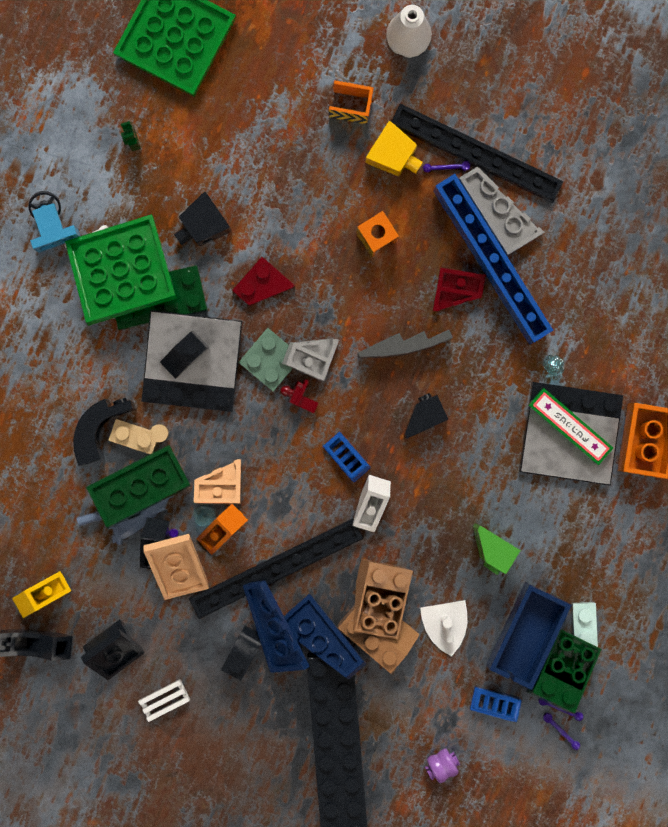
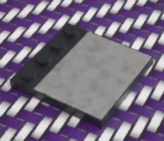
[141,310,243,412]
[519,382,623,486]

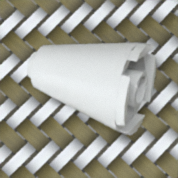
[386,5,432,58]

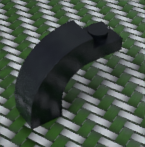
[73,398,137,466]
[0,629,73,661]

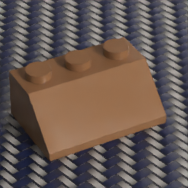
[338,605,419,674]

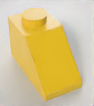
[12,571,71,618]

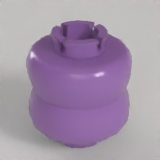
[425,749,460,783]

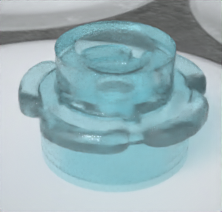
[543,355,564,376]
[193,504,216,526]

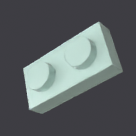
[571,602,598,647]

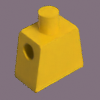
[365,121,423,176]

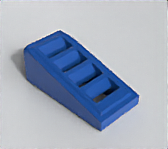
[323,431,371,482]
[470,687,522,722]

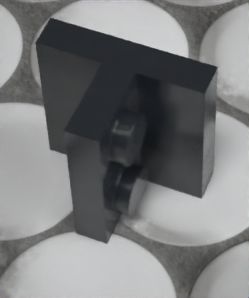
[81,619,145,680]

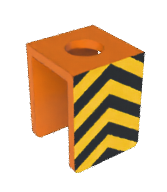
[329,80,374,124]
[356,211,399,257]

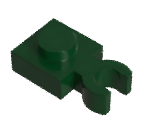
[121,121,141,151]

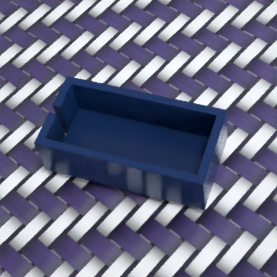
[486,582,572,690]

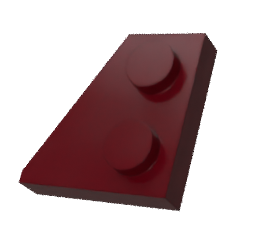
[232,257,295,306]
[432,267,486,311]

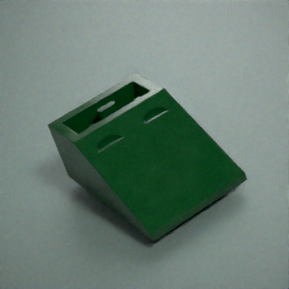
[526,629,602,714]

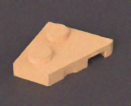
[194,459,241,504]

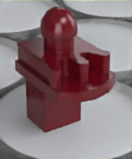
[280,379,319,413]

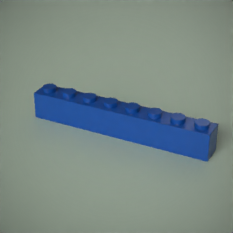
[433,174,553,345]

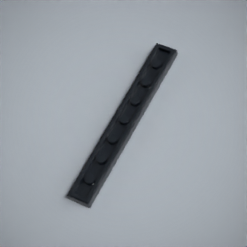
[391,103,564,203]
[189,518,363,619]

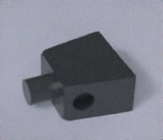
[174,192,232,246]

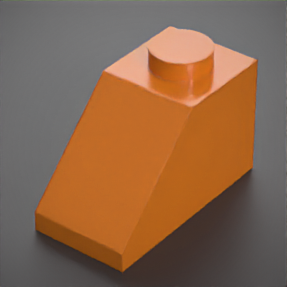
[196,504,248,555]

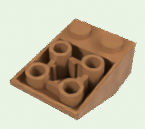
[353,558,413,639]

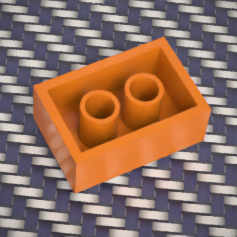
[617,403,668,479]

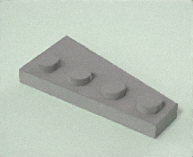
[458,167,545,256]

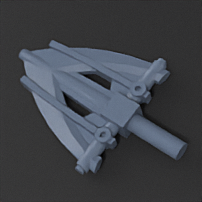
[77,496,173,545]

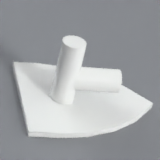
[420,600,468,657]

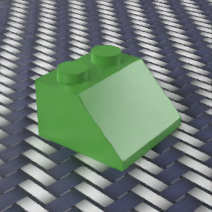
[473,523,521,575]

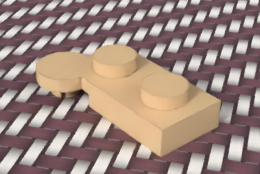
[109,419,169,454]

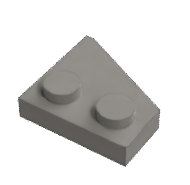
[282,339,339,381]

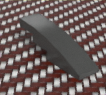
[358,330,453,358]

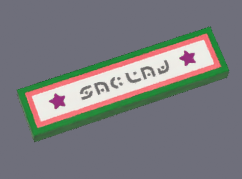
[528,388,613,465]

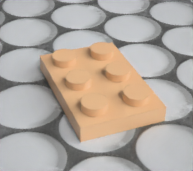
[144,534,209,600]

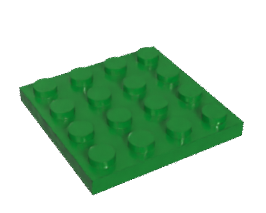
[113,0,236,97]
[65,214,177,326]

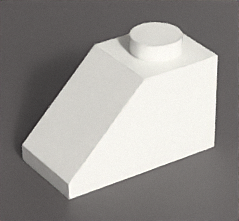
[353,475,391,532]

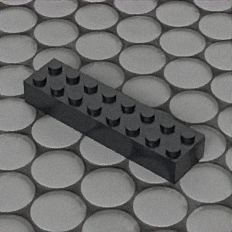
[306,653,367,827]

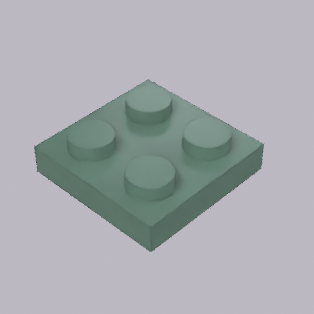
[238,328,293,392]

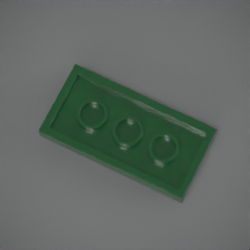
[116,265,208,331]
[86,445,191,529]

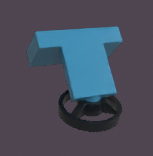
[28,191,81,253]

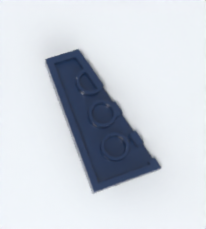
[243,581,310,673]
[284,594,366,679]

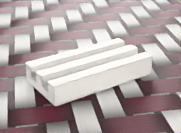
[138,679,190,722]

